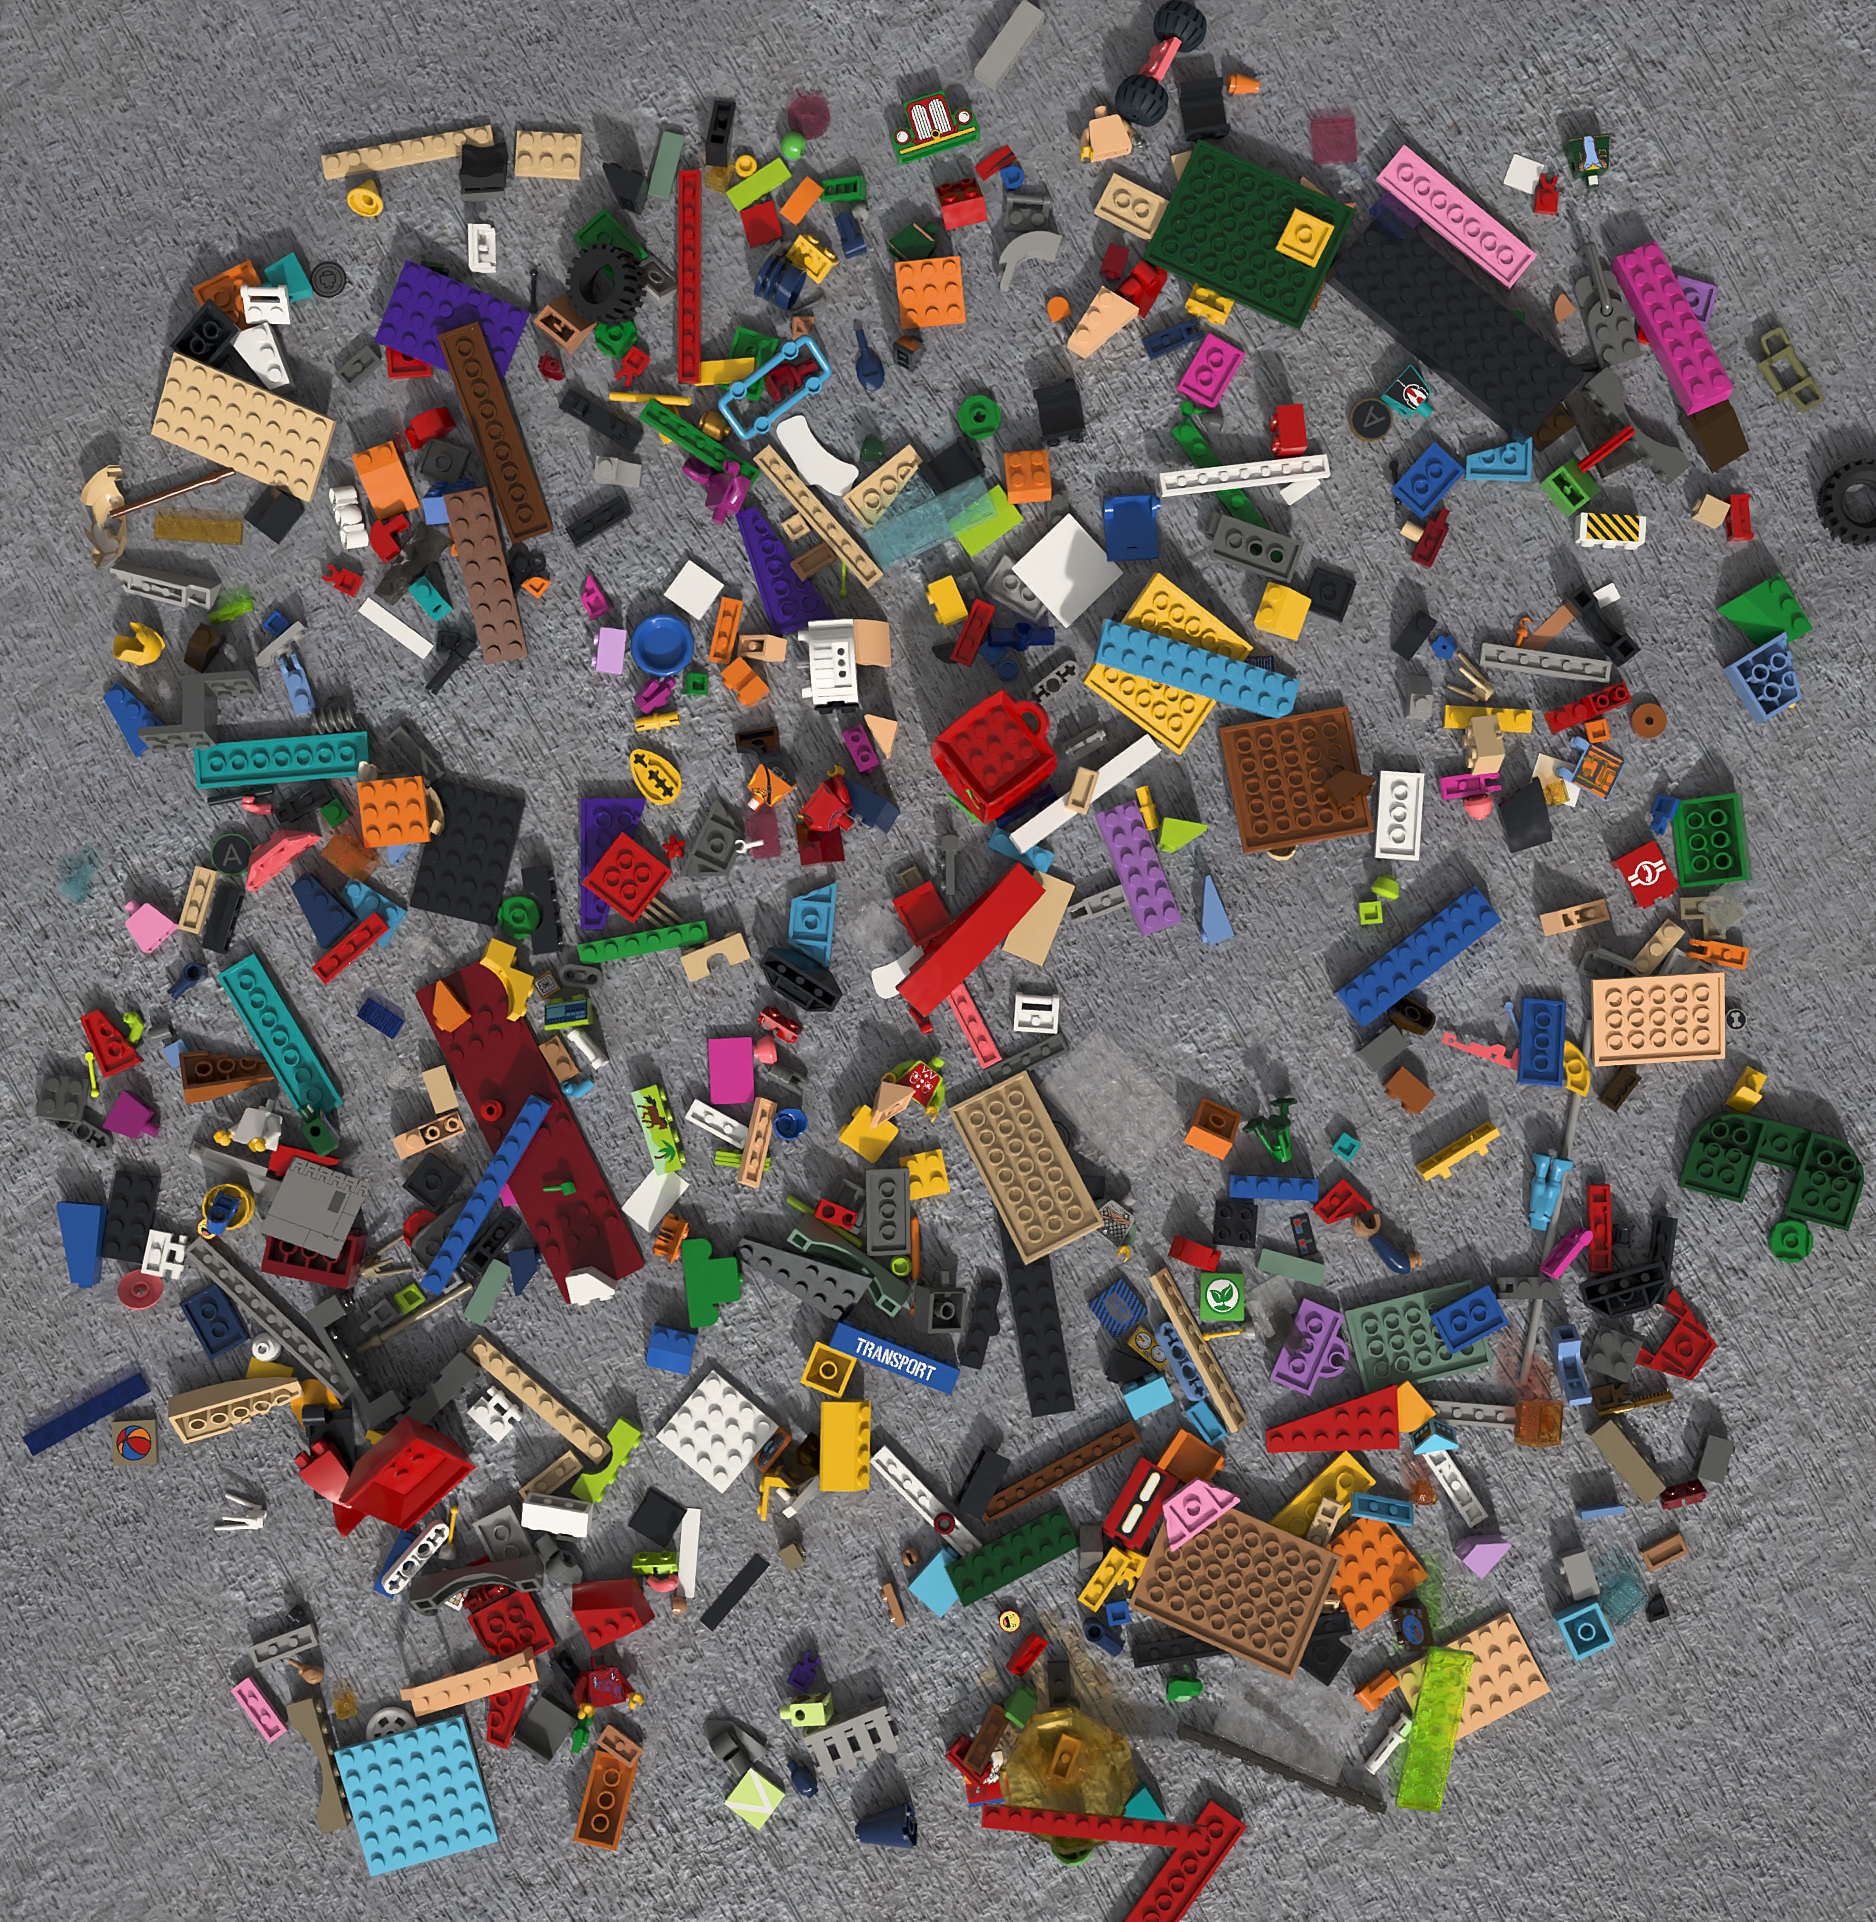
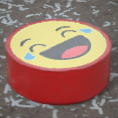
[197,1218,218,1240]
[999,1609,1021,1633]

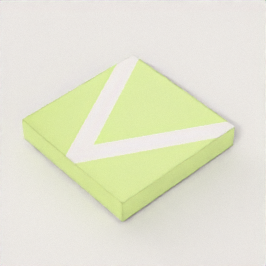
[724,1766,786,1830]

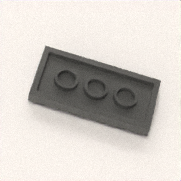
[865,1167,911,1256]

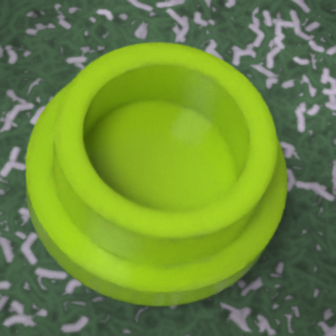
[890,1255,912,1277]

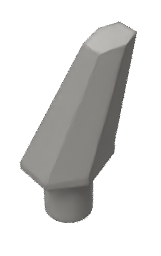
[763,240,792,263]

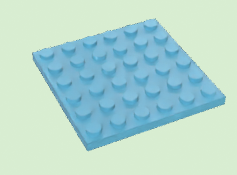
[334,1714,499,1876]

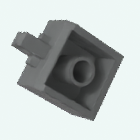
[913,1269,967,1334]

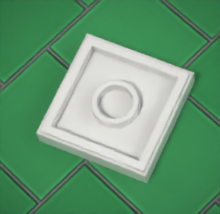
[664,560,725,621]

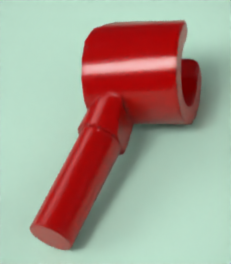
[908,1008,933,1034]

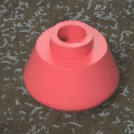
[1463,794,1493,820]
[753,1035,777,1064]

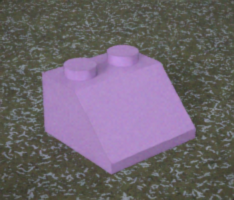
[1453,1534,1511,1579]

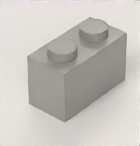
[1556,1546,1600,1601]

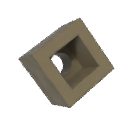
[778,1539,807,1571]

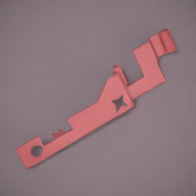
[1442,1032,1518,1071]

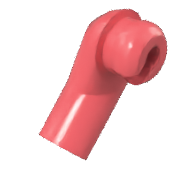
[241,796,274,815]

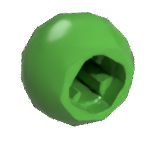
[780,131,806,160]

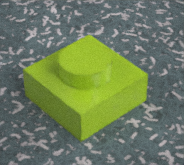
[1358,901,1383,925]

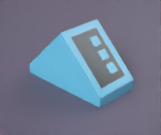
[1410,1418,1458,1454]

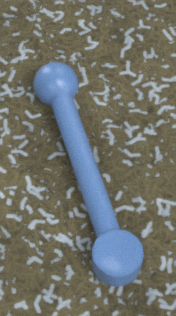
[1504,1002,1520,1042]

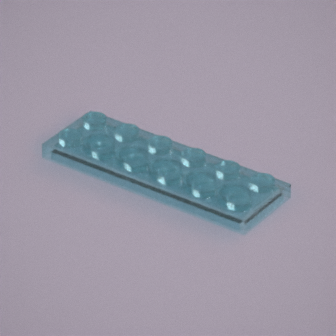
[862,475,999,572]

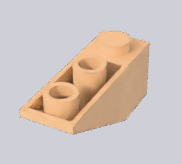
[392,1111,466,1160]

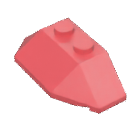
[246,829,322,892]

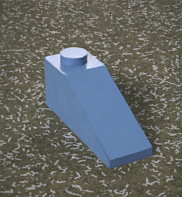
[1199,875,1235,946]

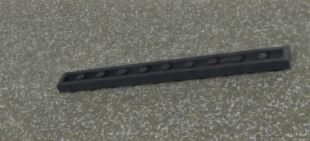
[1131,1611,1353,1668]

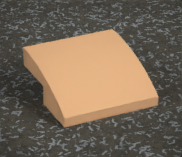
[854,619,891,667]

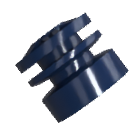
[754,253,807,311]

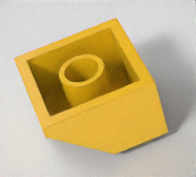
[800,1338,857,1399]

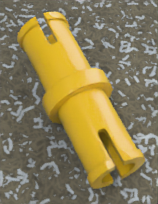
[635,711,680,732]
[1135,785,1160,831]

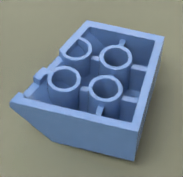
[1722,632,1802,724]

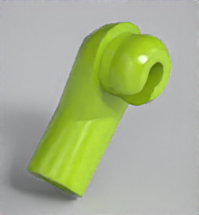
[123,1011,144,1044]

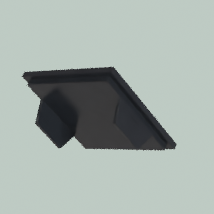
[628,1488,688,1548]

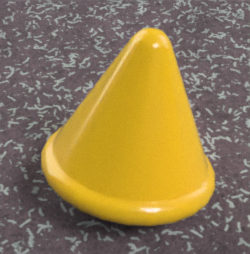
[347,179,383,216]

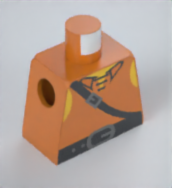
[746,762,798,812]

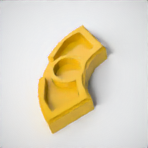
[1563,1039,1590,1097]

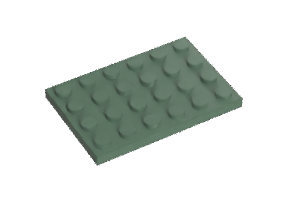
[1344,1279,1494,1395]

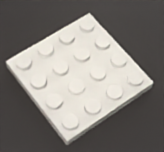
[656,1369,780,1494]

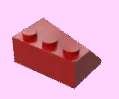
[572,1577,655,1650]

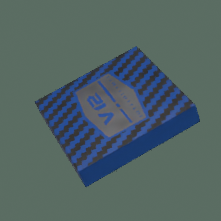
[1087,1278,1149,1340]

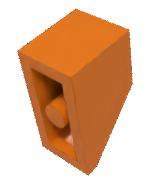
[433,980,471,1032]

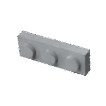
[249,1623,320,1668]

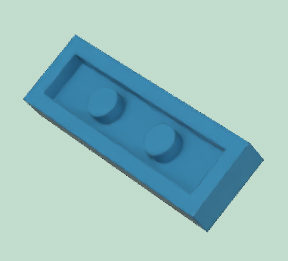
[987,827,1055,874]
[1350,1492,1414,1526]

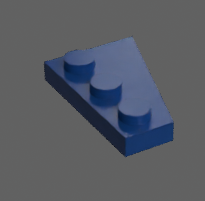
[103,681,167,757]

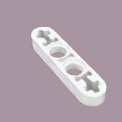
[382,1520,449,1594]

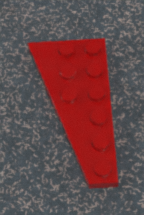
[1266,1382,1400,1453]

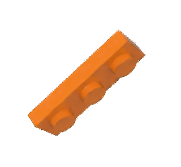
[708,597,744,665]

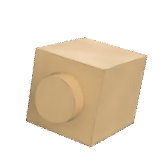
[1692,494,1730,529]

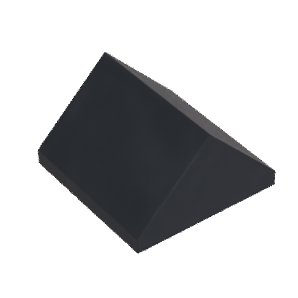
[244,485,305,545]

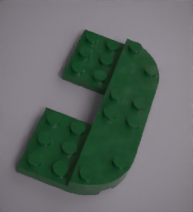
[1677,1110,1864,1231]

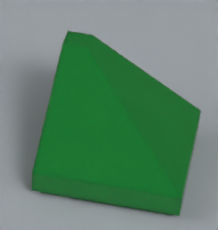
[682,672,708,695]

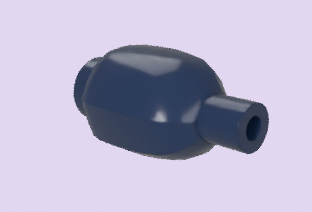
[786,1760,819,1799]

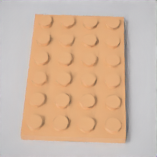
[1591,971,1725,1066]
[1392,1611,1550,1752]

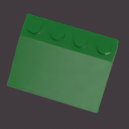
[1673,793,1752,888]

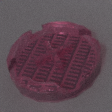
[787,95,830,140]

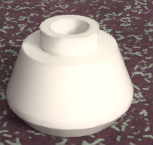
[251,1332,282,1362]

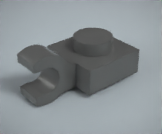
[360,1297,400,1334]

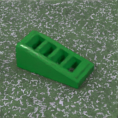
[820,175,867,203]

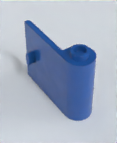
[1103,493,1161,562]

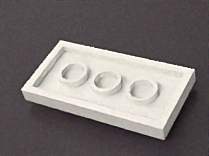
[1374,771,1424,861]

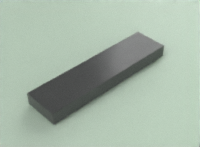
[982,1032,1070,1087]

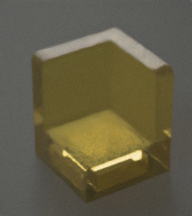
[704,163,735,195]

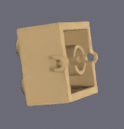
[1462,715,1505,775]

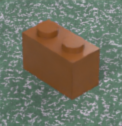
[1382,1066,1435,1115]

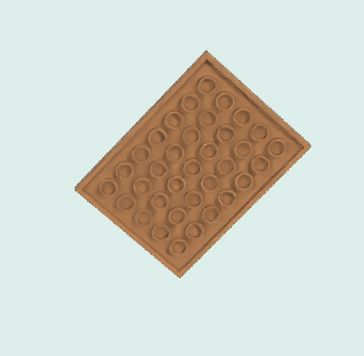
[1128,1484,1343,1681]

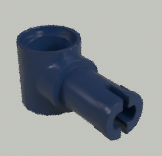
[167,963,209,1000]

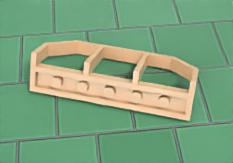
[400,1646,541,1717]

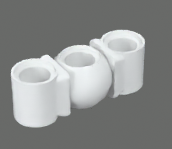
[329,485,368,549]

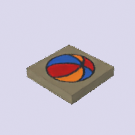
[111,1419,159,1466]

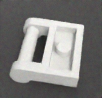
[241,284,292,324]
[1013,992,1059,1034]
[567,1028,610,1070]

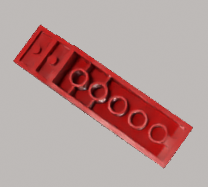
[895,861,1046,1017]

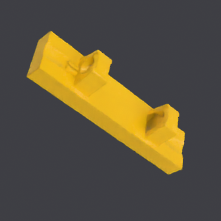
[1415,1121,1500,1181]

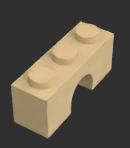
[680,931,752,982]

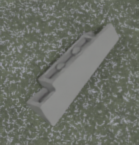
[110,563,221,610]
[189,1141,283,1201]

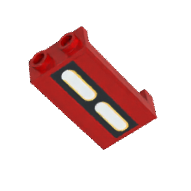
[1100,1456,1179,1550]

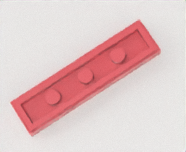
[946,982,1002,1069]

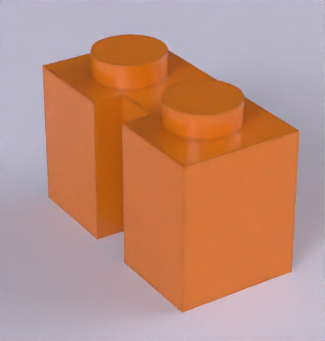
[720,656,770,708]

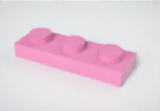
[230,1675,289,1744]

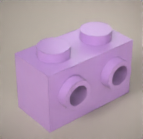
[590,627,627,675]

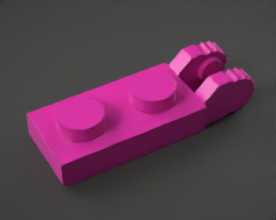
[1439,772,1502,800]
[1539,1226,1593,1279]

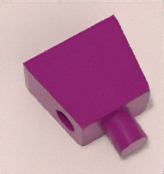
[102,1090,161,1139]

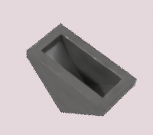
[1079,1525,1103,1569]

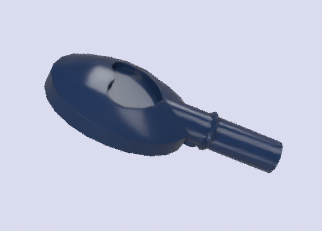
[855,330,885,391]

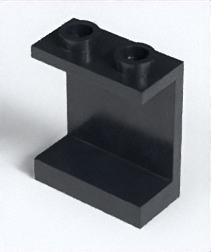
[1178,77,1231,143]
[1032,381,1087,447]
[918,436,986,505]

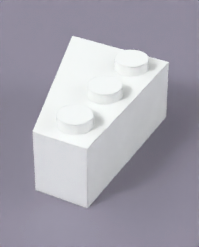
[234,322,296,395]

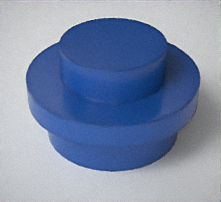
[997,659,1019,681]

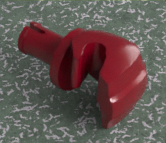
[764,357,818,402]

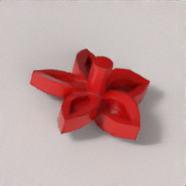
[662,834,685,860]

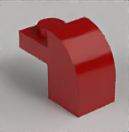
[404,407,456,450]
[370,514,411,564]
[1168,1235,1222,1272]

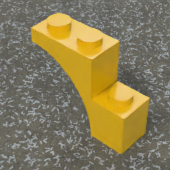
[480,938,534,1021]

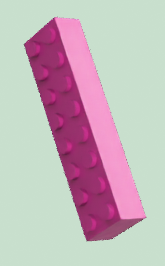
[1611,240,1734,416]

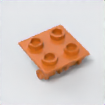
[652,1212,689,1264]

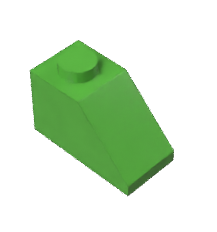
[1004,1683,1038,1729]

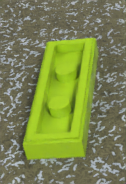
[726,157,792,212]

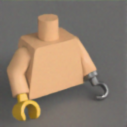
[1079,106,1147,163]

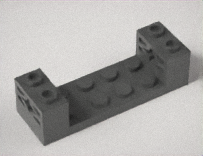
[304,1291,413,1427]

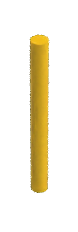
[609,391,691,406]

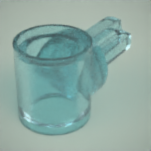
[59,862,97,905]

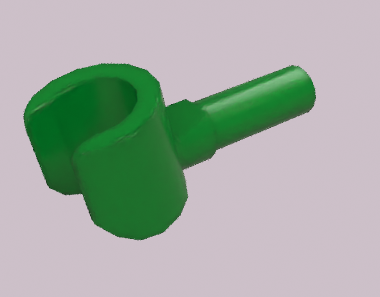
[1180,401,1212,417]
[543,1181,576,1196]

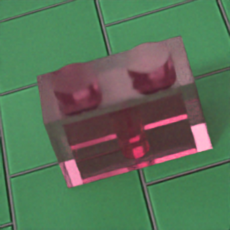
[746,813,782,861]

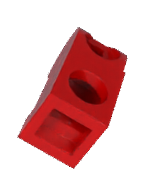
[813,1196,858,1230]

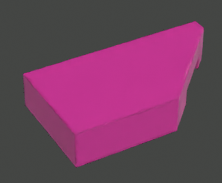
[581,574,611,621]

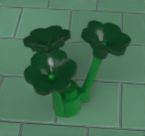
[1242,1098,1298,1163]

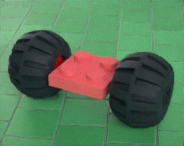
[1115,0,1207,127]

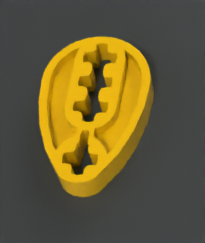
[630,749,682,805]

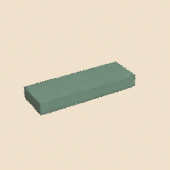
[648,131,685,200]
[1256,1248,1326,1286]
[462,1258,511,1326]

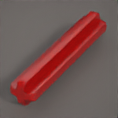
[1577,425,1635,473]

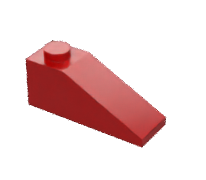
[268,1143,343,1177]

